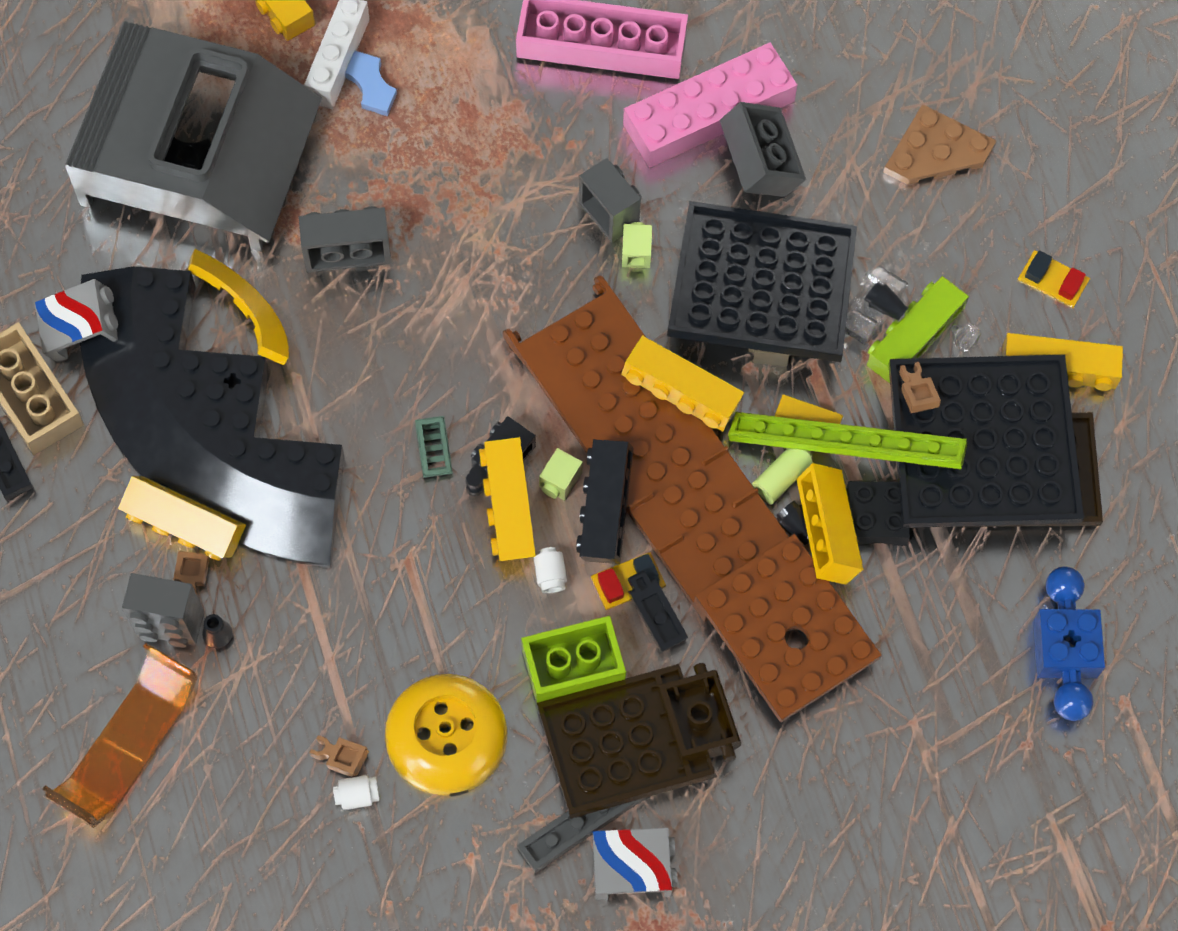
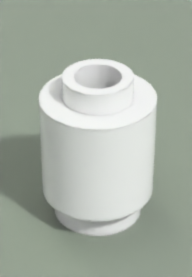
[533,547,567,594]
[333,775,380,810]

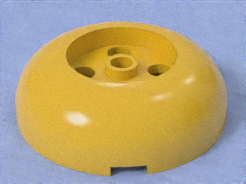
[385,674,508,795]

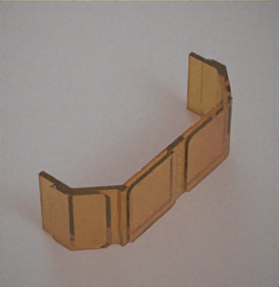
[43,643,198,828]

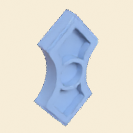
[345,51,397,116]

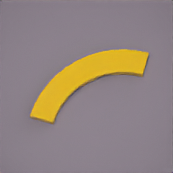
[187,249,289,365]

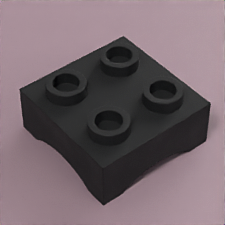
[846,481,910,546]

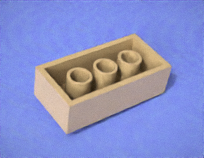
[0,322,84,456]

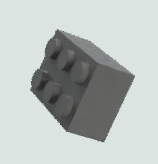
[719,102,806,197]
[298,206,391,273]
[122,573,204,648]

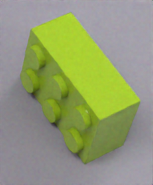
[521,616,626,704]

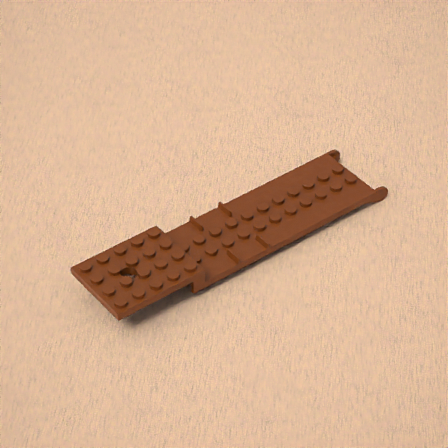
[503,275,882,723]

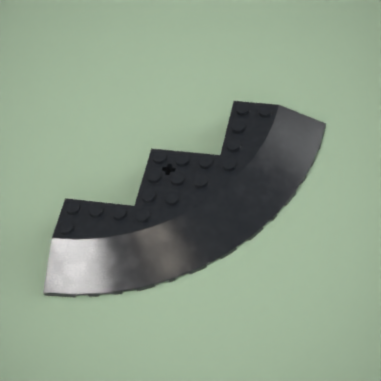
[79,266,345,568]

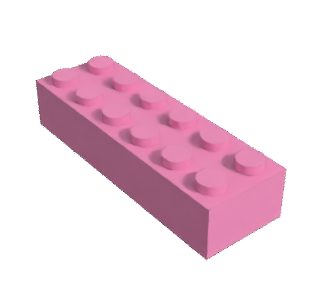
[516,0,688,79]
[623,42,797,168]

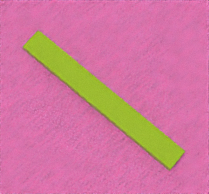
[728,412,967,469]

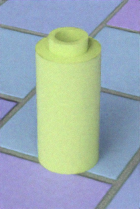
[752,448,813,505]

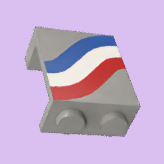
[35,279,118,363]
[592,828,677,900]

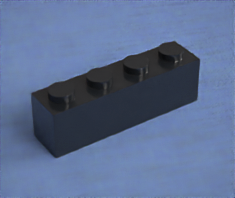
[576,439,634,564]

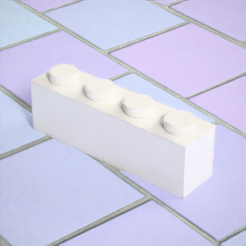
[304,0,370,110]

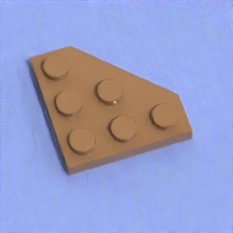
[883,104,996,185]

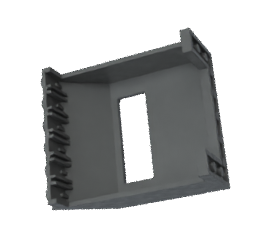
[65,21,322,252]

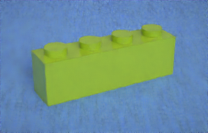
[867,276,969,383]

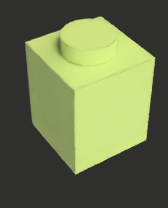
[622,222,652,268]
[539,448,583,501]

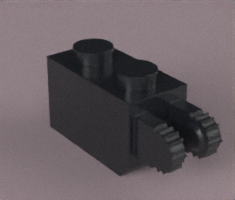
[465,416,536,496]

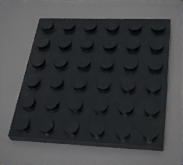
[667,201,857,362]
[888,354,1084,528]

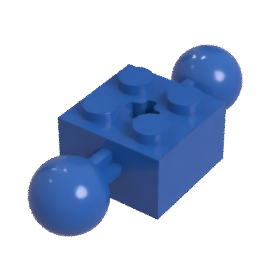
[1033,566,1105,721]

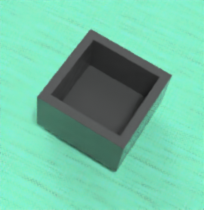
[579,158,642,243]

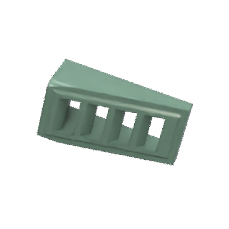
[415,416,453,478]

